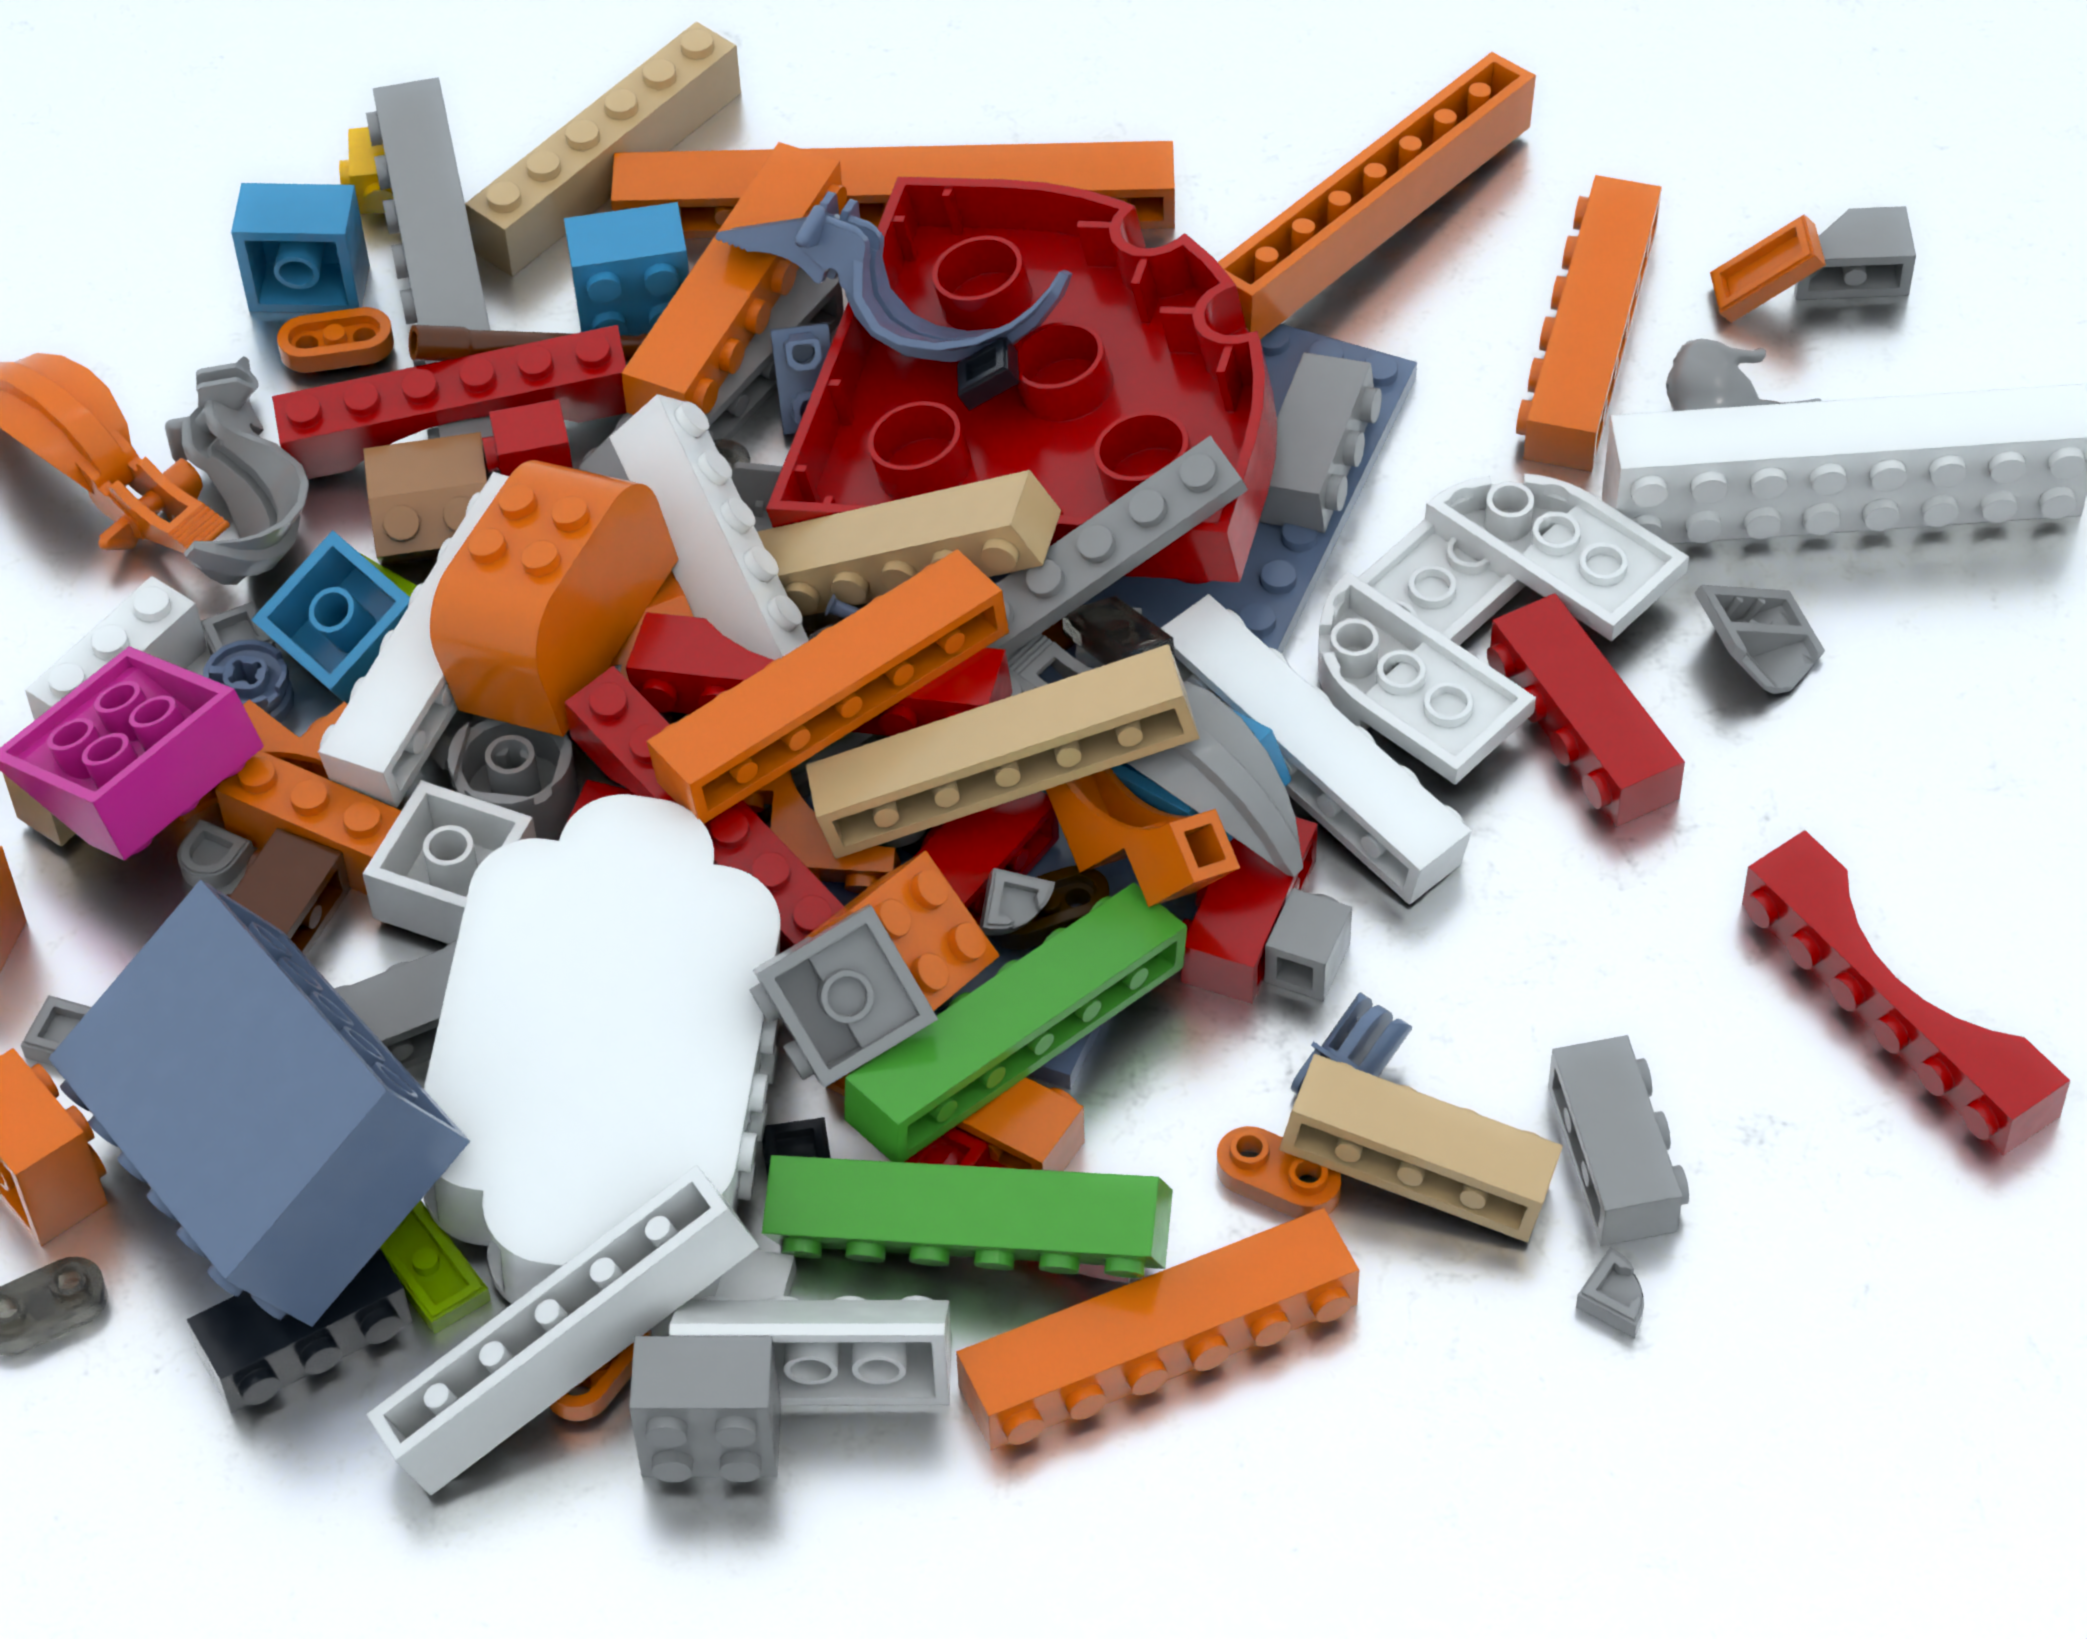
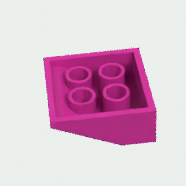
[0,646,264,861]

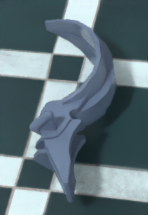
[715,191,1073,362]

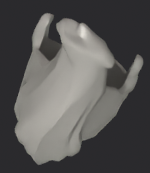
[1666,338,1822,411]

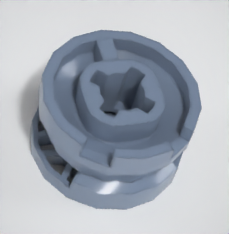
[203,639,294,723]

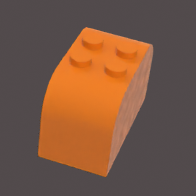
[430,460,678,737]

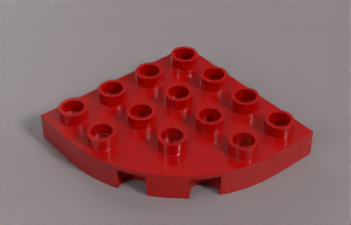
[766,177,1277,584]

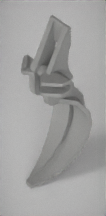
[165,356,309,585]
[1007,634,1304,877]

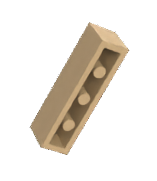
[1279,1054,1563,1243]

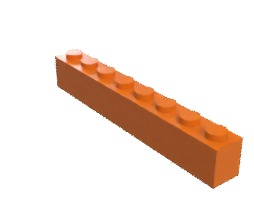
[1218,52,1536,340]

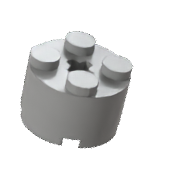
[447,718,579,841]

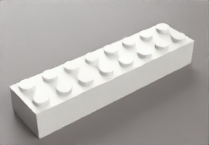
[1602,383,2087,544]

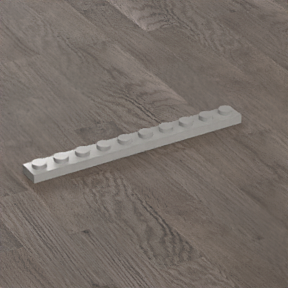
[755,436,1248,824]

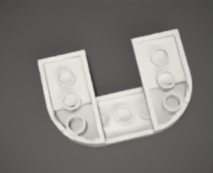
[1318,473,1689,785]

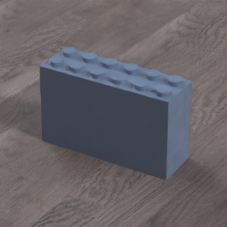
[48,879,470,1327]

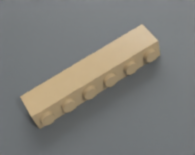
[465,21,741,277]
[757,470,1061,617]
[806,644,1200,859]

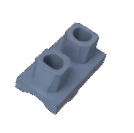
[770,322,831,434]

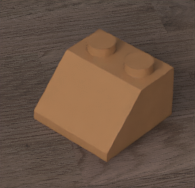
[363,432,488,566]

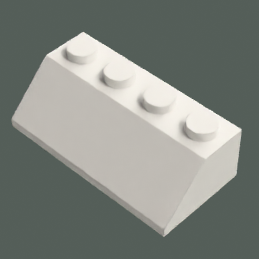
[669,1296,952,1405]

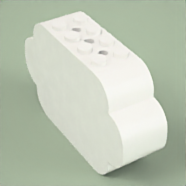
[423,794,784,1304]

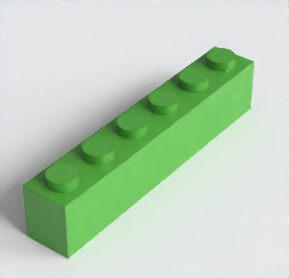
[844,882,1187,1162]
[762,1155,1173,1278]

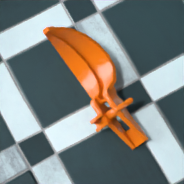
[0,353,230,553]

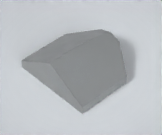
[1695,585,1825,694]

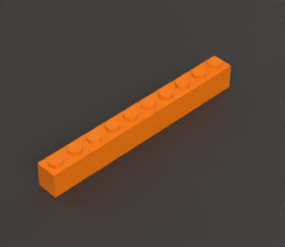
[611,141,1175,239]

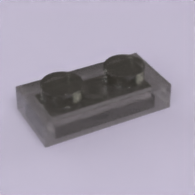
[1062,596,1175,665]

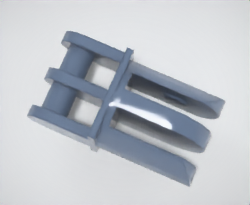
[1291,992,1412,1095]

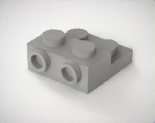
[749,904,938,1088]

